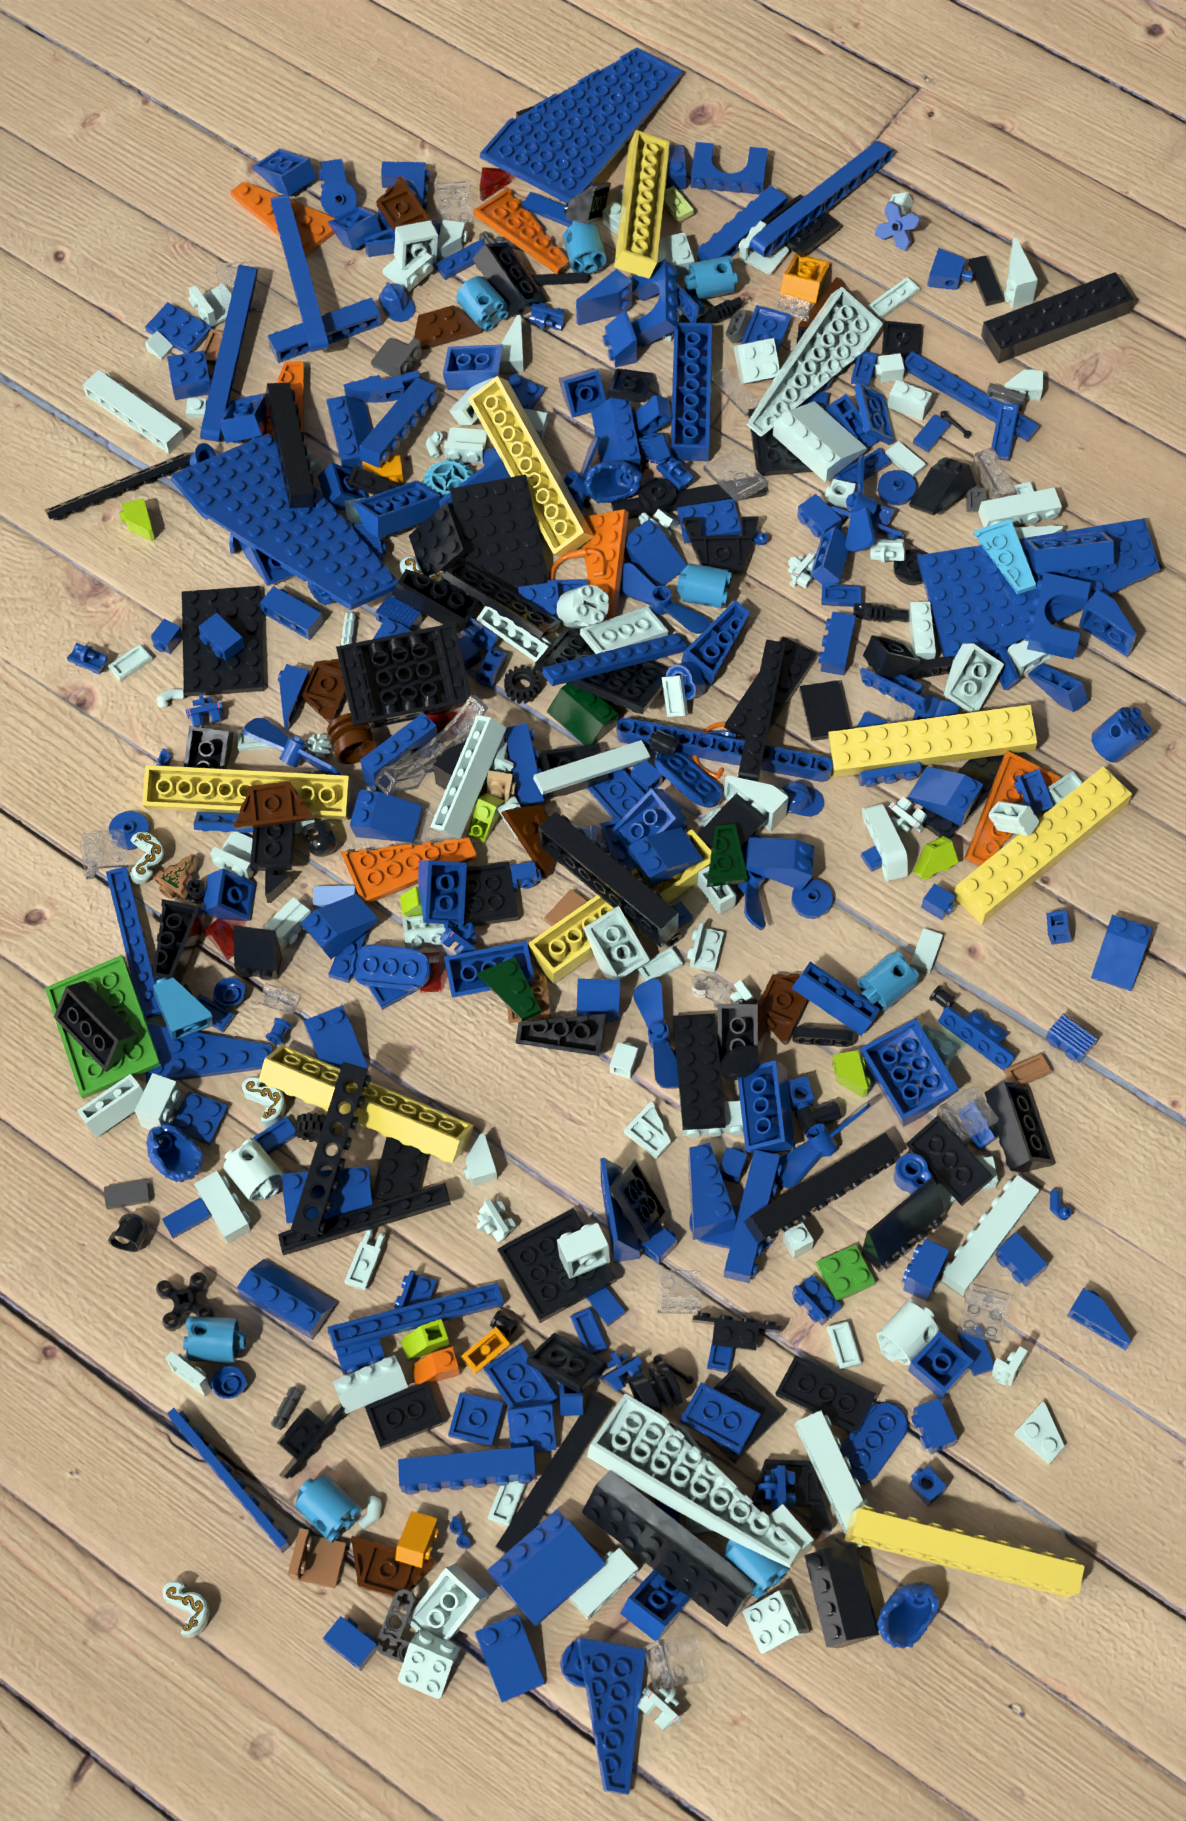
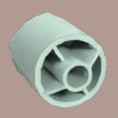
[556,585,609,629]
[223,1138,283,1202]
[877,1299,942,1365]

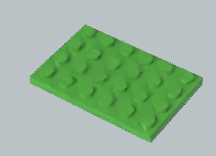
[45,955,161,1099]

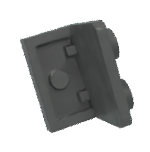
[371,338,422,377]

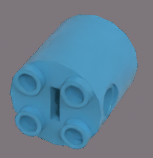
[562,221,606,274]
[684,256,738,300]
[456,276,509,332]
[677,563,732,608]
[857,951,919,1012]
[183,1316,246,1363]
[295,1474,362,1543]
[724,1540,790,1600]

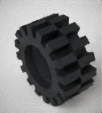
[504,665,540,704]
[295,1113,335,1143]

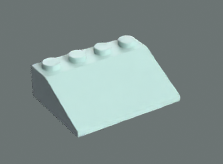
[773,401,867,483]

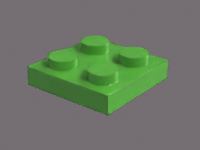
[816,1244,876,1302]

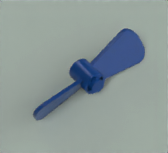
[563,435,600,513]
[845,454,877,552]
[619,563,710,634]
[243,718,341,775]
[738,835,766,930]
[633,979,679,1089]
[775,1102,871,1188]

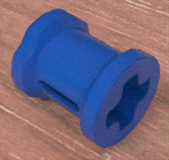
[265,1018,291,1046]

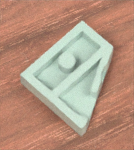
[1014,1401,1064,1464]

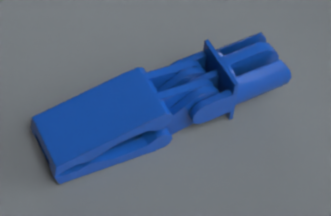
[365,220,440,257]

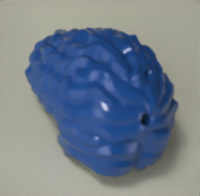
[584,459,642,503]
[146,1124,204,1182]
[877,1582,940,1648]

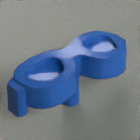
[707,730,736,739]
[156,748,171,766]
[449,1516,471,1550]

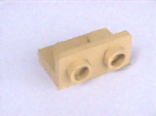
[487,771,516,803]

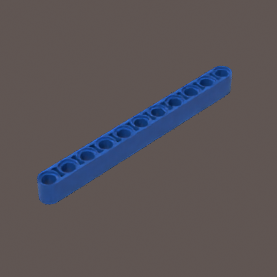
[749,140,894,257]
[270,194,329,352]
[200,264,258,442]
[617,718,833,782]

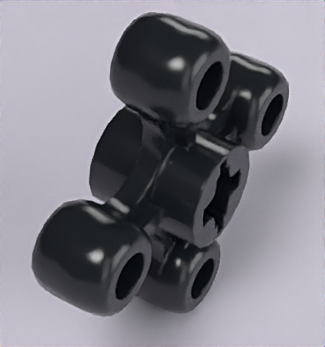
[156,1272,214,1332]

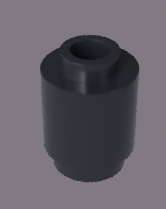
[648,730,679,756]

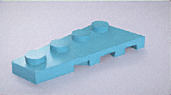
[973,519,1036,595]

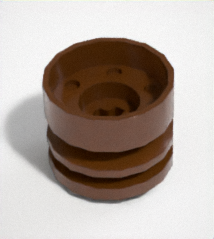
[327,713,377,765]

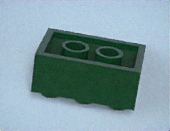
[547,683,617,746]

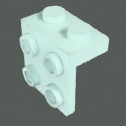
[739,221,789,275]
[383,253,433,292]
[188,285,232,327]
[444,427,487,464]
[210,832,255,880]
[398,1629,461,1698]

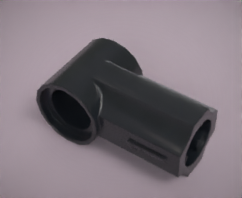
[795,1101,842,1134]

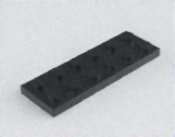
[443,561,561,639]
[724,636,818,739]
[921,753,1020,839]
[673,1014,726,1130]

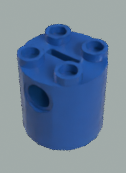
[1091,707,1152,763]

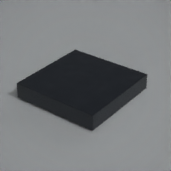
[881,321,922,357]

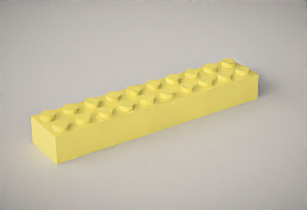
[614,130,670,279]
[468,376,594,557]
[828,705,1037,777]
[142,765,351,820]
[954,767,1132,925]
[528,829,711,984]
[259,1044,474,1163]
[845,1506,1084,1598]

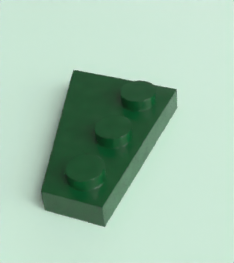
[706,824,748,887]
[477,957,542,1022]

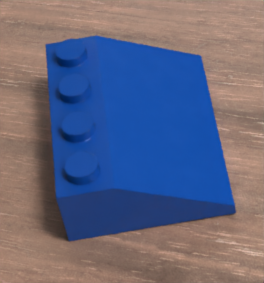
[860,1019,959,1127]
[600,1158,643,1262]
[487,1509,606,1627]

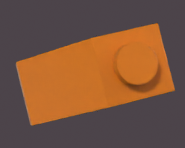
[411,1347,460,1386]

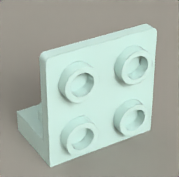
[743,1590,811,1654]

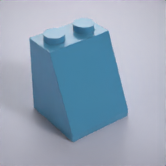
[153,977,212,1041]

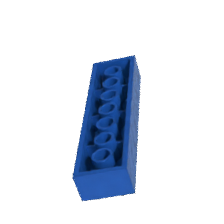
[671,322,712,461]

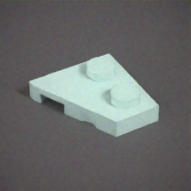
[624,1101,671,1160]

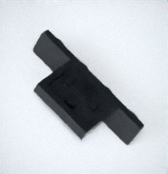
[692,1312,781,1351]
[277,1405,345,1479]

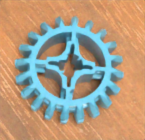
[423,458,473,500]

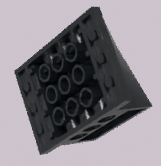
[336,623,472,729]

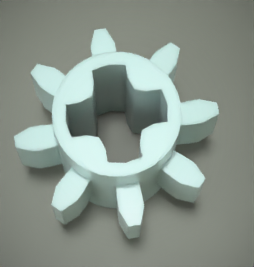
[306,734,331,759]

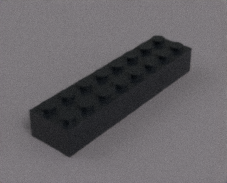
[981,272,1134,363]
[538,811,679,947]
[582,1470,757,1627]

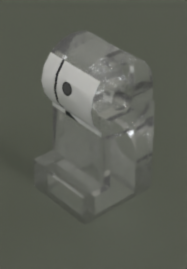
[691,974,731,1009]

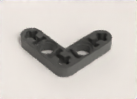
[376,1589,416,1663]

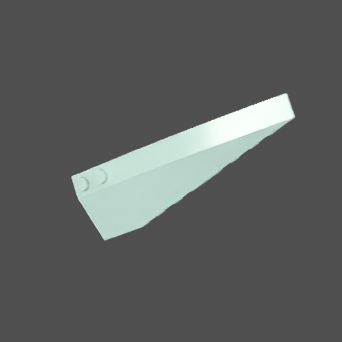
[746,287,883,437]
[587,1394,801,1567]

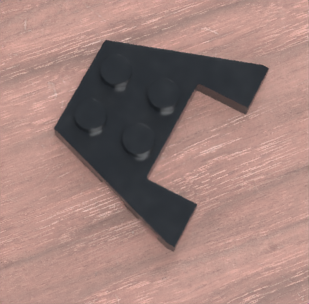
[682,516,759,574]
[751,1459,832,1532]

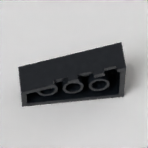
[392,569,479,634]
[152,899,206,984]
[515,1013,607,1056]

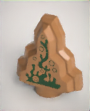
[153,854,198,900]

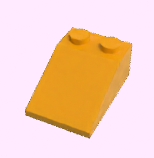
[780,253,831,303]

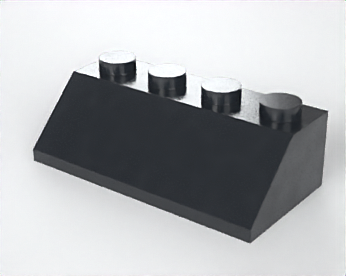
[564,182,611,224]
[472,242,547,317]
[54,981,138,1072]
[984,1082,1055,1173]
[804,1543,879,1648]

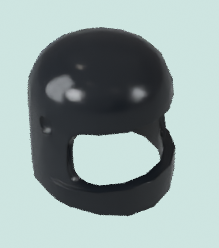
[301,821,337,857]
[108,1213,149,1252]

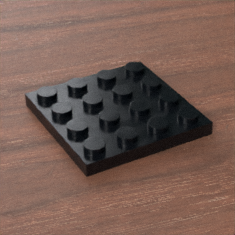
[748,403,825,476]
[497,1208,617,1323]

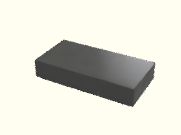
[987,383,1026,412]
[104,1180,150,1209]

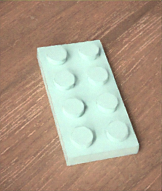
[580,606,668,654]

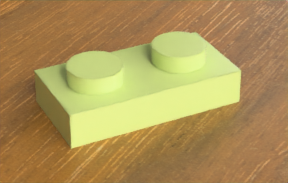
[663,186,694,222]

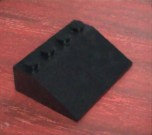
[862,1178,945,1272]

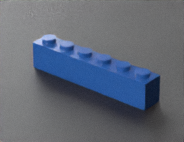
[697,186,787,262]
[268,297,382,363]
[359,377,438,468]
[724,1149,782,1283]
[398,1446,537,1495]

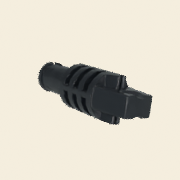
[696,297,743,324]
[853,603,908,623]

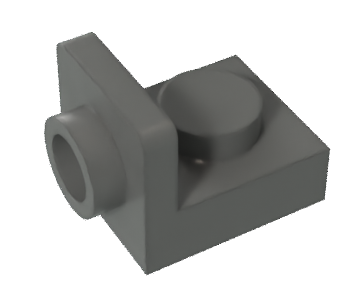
[964,485,986,512]

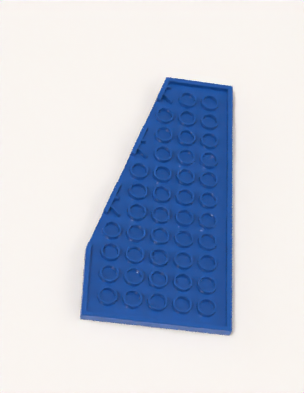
[480,47,682,203]
[171,433,398,610]
[917,518,1160,657]

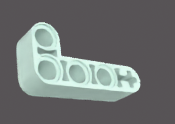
[862,803,908,882]

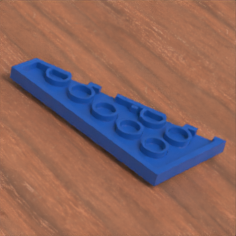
[145,1024,273,1084]
[577,1637,646,1795]

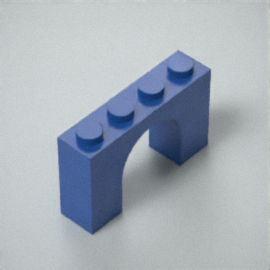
[691,142,768,194]
[378,161,430,231]
[631,259,678,346]
[1025,572,1091,660]
[360,713,439,793]

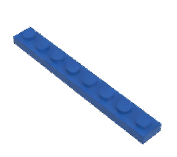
[903,351,1039,442]
[542,633,688,686]
[106,866,162,1019]
[327,1283,504,1350]
[167,1408,289,1553]

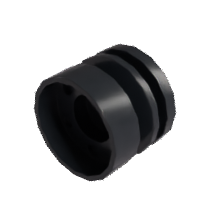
[627,1361,683,1415]

